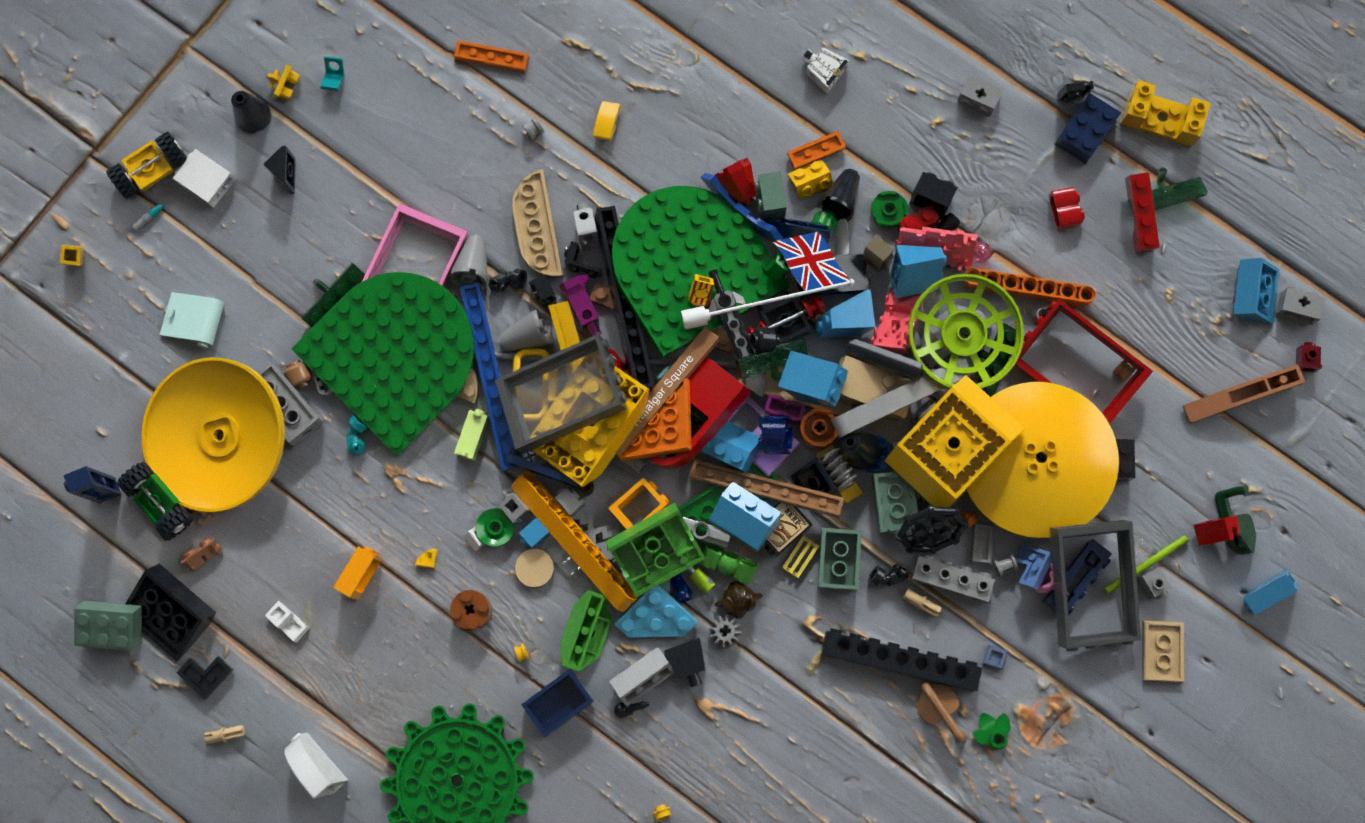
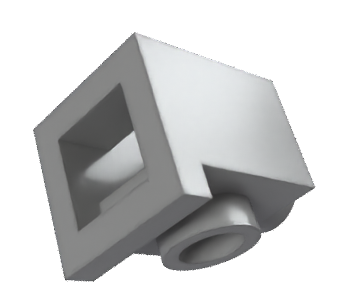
[555,486,586,517]
[499,493,532,523]

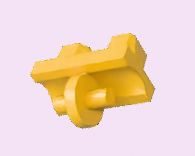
[266,64,300,101]

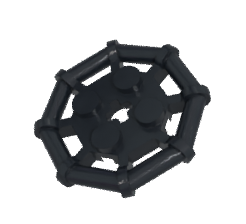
[895,504,969,555]

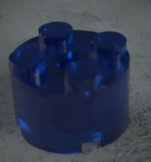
[758,415,793,455]

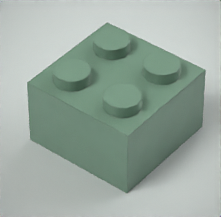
[755,171,787,221]

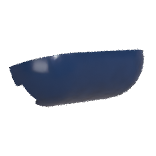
[764,218,832,244]

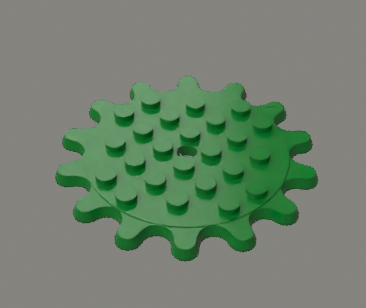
[380,703,534,823]

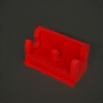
[1193,515,1240,546]

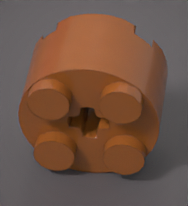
[450,590,492,630]

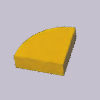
[415,549,438,569]

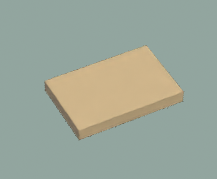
[1142,621,1184,683]

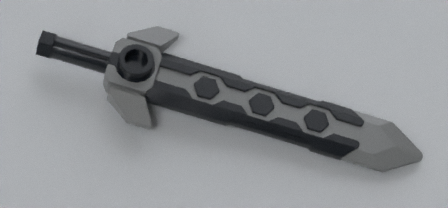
[708,269,766,396]

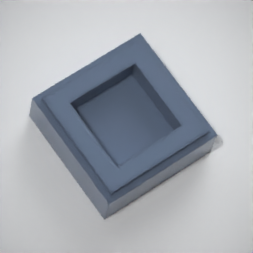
[982,645,1008,670]

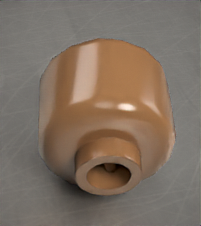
[284,360,312,389]

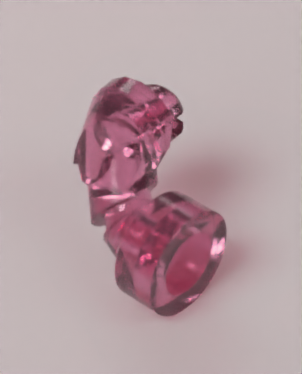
[974,239,994,262]

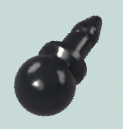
[614,701,650,718]

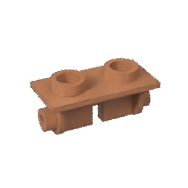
[181,536,222,571]

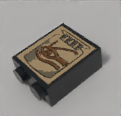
[764,502,813,557]

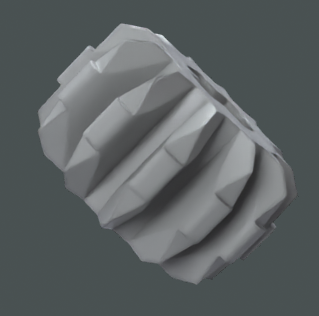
[709,614,742,648]

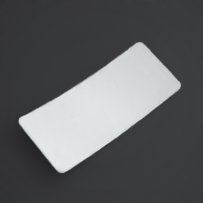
[835,219,849,256]

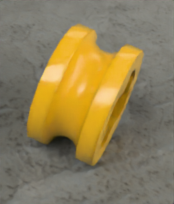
[514,643,529,663]

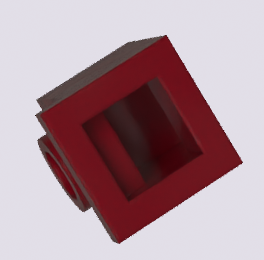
[1296,342,1322,372]

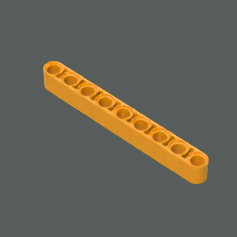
[512,470,638,612]

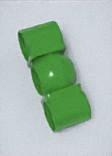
[699,543,758,584]

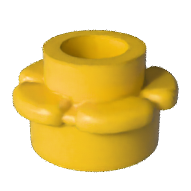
[652,804,671,822]

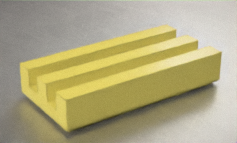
[782,535,820,578]

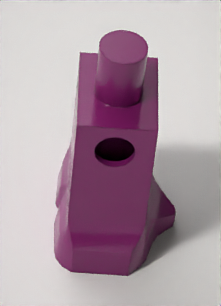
[559,274,602,337]

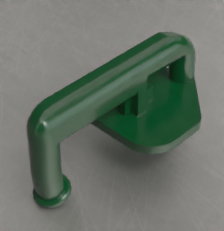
[1215,485,1256,555]

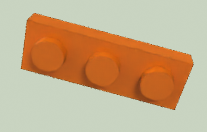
[787,131,846,170]

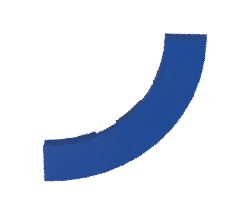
[701,173,783,242]

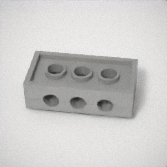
[258,361,324,447]

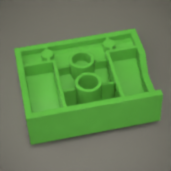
[606,503,706,597]

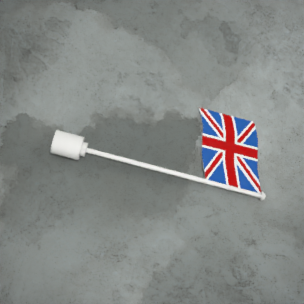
[681,232,855,330]

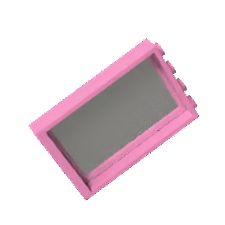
[362,203,469,288]

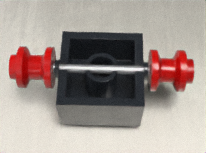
[747,296,825,350]

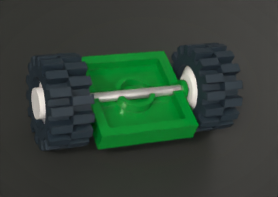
[117,462,193,541]

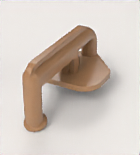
[918,682,966,742]

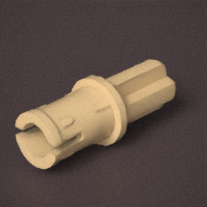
[902,588,941,617]
[204,725,245,745]

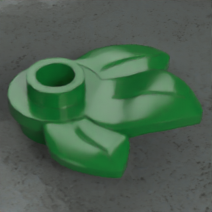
[973,713,1011,750]

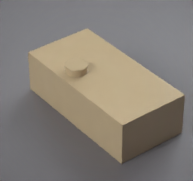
[838,356,912,421]

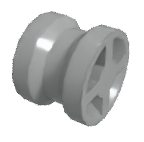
[522,117,545,140]

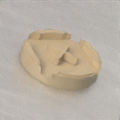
[515,549,554,588]

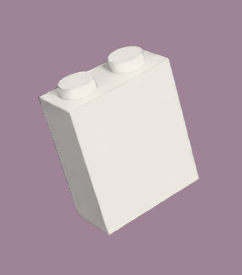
[173,149,236,208]

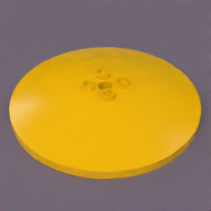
[141,357,285,512]
[966,382,1119,538]

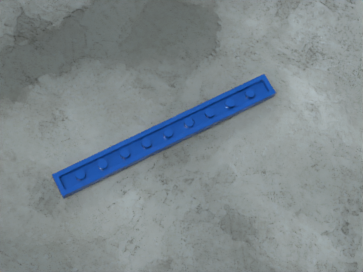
[460,282,519,472]

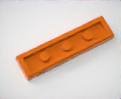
[454,40,529,73]

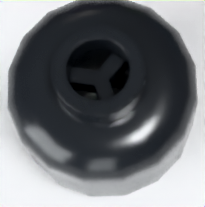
[749,328,780,353]

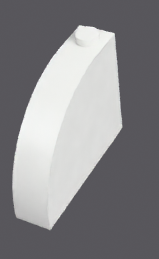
[284,733,348,798]

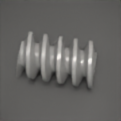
[820,448,858,492]

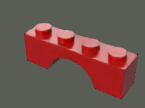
[1125,172,1160,253]

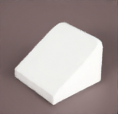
[465,527,485,551]

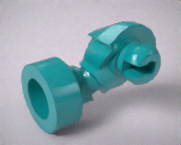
[346,415,368,455]

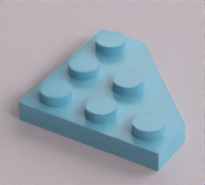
[614,585,698,638]

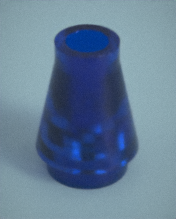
[671,573,693,604]

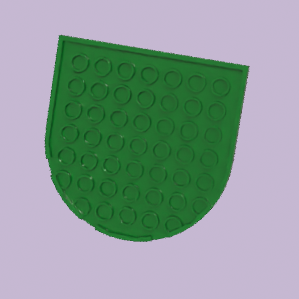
[611,186,790,358]
[291,272,475,456]

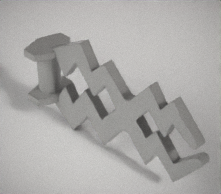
[571,514,619,560]

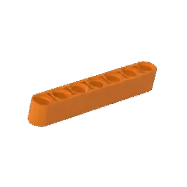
[962,268,1096,307]

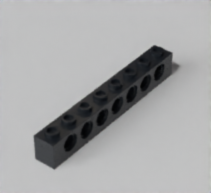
[820,628,982,692]

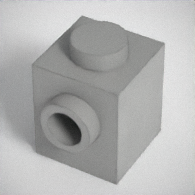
[1138,567,1172,599]

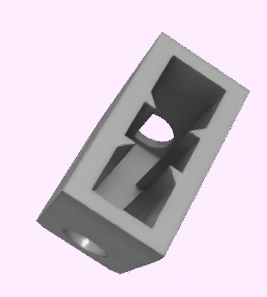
[573,203,600,251]

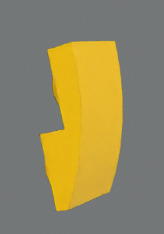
[593,101,621,141]

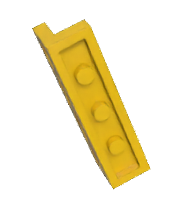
[548,301,585,380]

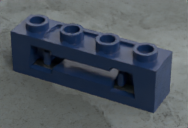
[63,466,121,503]
[1042,539,1112,615]

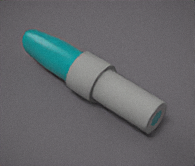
[132,205,163,231]

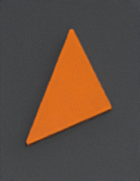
[619,378,692,462]

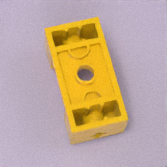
[1120,80,1211,147]

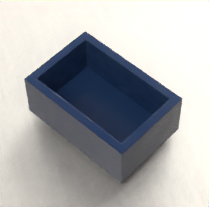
[1055,92,1121,164]
[521,669,595,737]

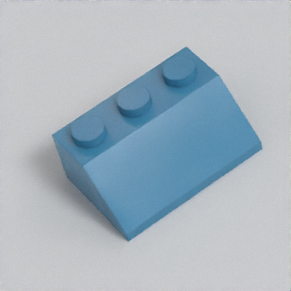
[1233,258,1279,324]
[701,421,764,473]
[709,482,781,552]

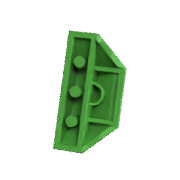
[560,590,612,672]

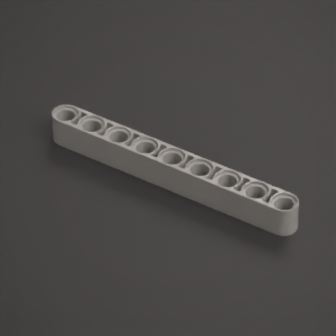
[831,356,977,438]

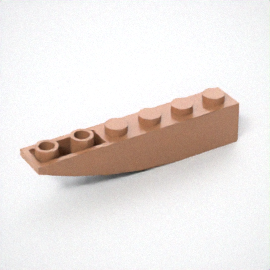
[1183,364,1305,423]

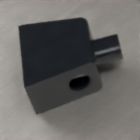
[664,638,706,688]

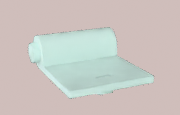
[159,292,224,349]

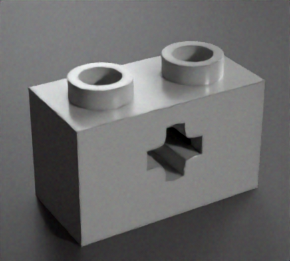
[957,75,1003,115]
[1276,287,1325,324]

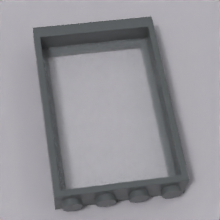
[495,334,627,454]

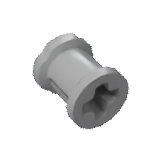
[993,554,1019,577]

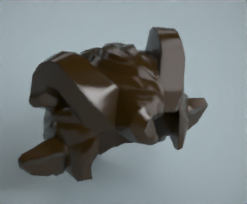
[715,581,763,619]

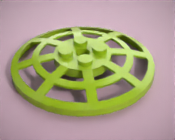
[908,274,1024,388]

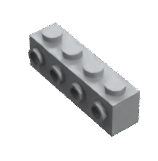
[910,554,995,603]

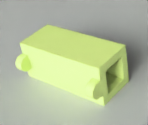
[454,409,490,462]

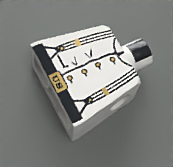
[802,48,849,94]

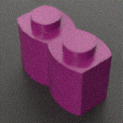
[764,395,806,424]

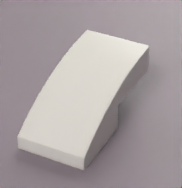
[265,601,310,643]

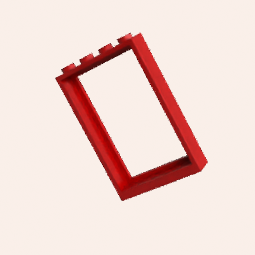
[1015,299,1153,424]

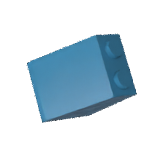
[890,245,947,298]
[815,290,875,338]
[778,351,848,407]

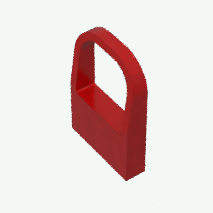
[648,357,751,469]

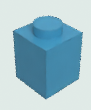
[519,518,551,549]

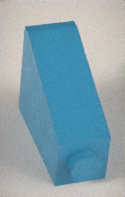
[1243,569,1298,615]

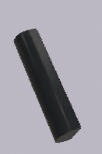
[846,338,923,382]

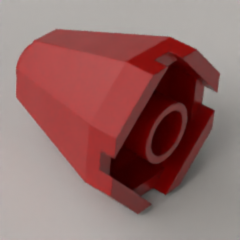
[715,157,756,206]

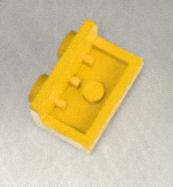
[788,159,833,199]

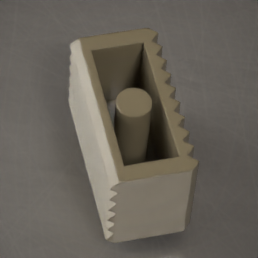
[863,235,894,272]

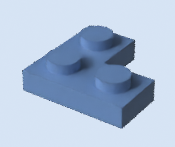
[1015,543,1052,591]

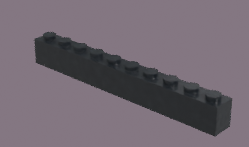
[594,206,654,392]

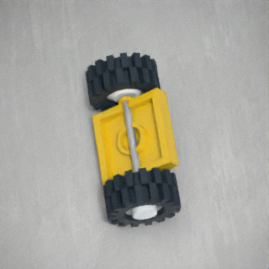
[106,131,187,199]

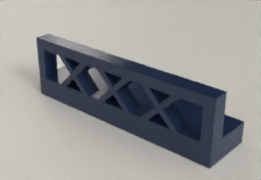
[505,444,581,489]

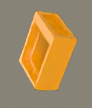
[608,478,670,529]
[333,546,383,600]

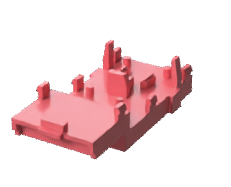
[895,227,977,271]
[871,287,924,354]

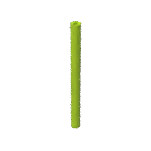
[1104,535,1189,594]

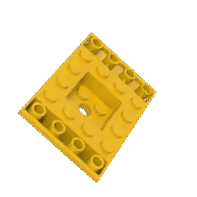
[530,352,650,487]
[885,376,1025,507]

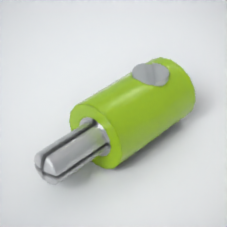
[686,567,716,595]

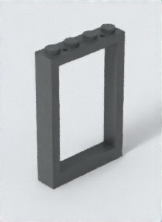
[1050,520,1141,651]

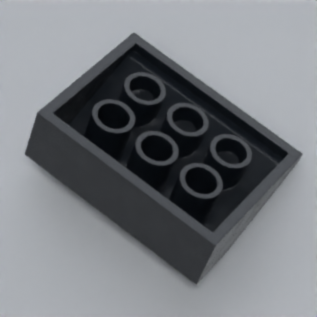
[125,563,217,662]

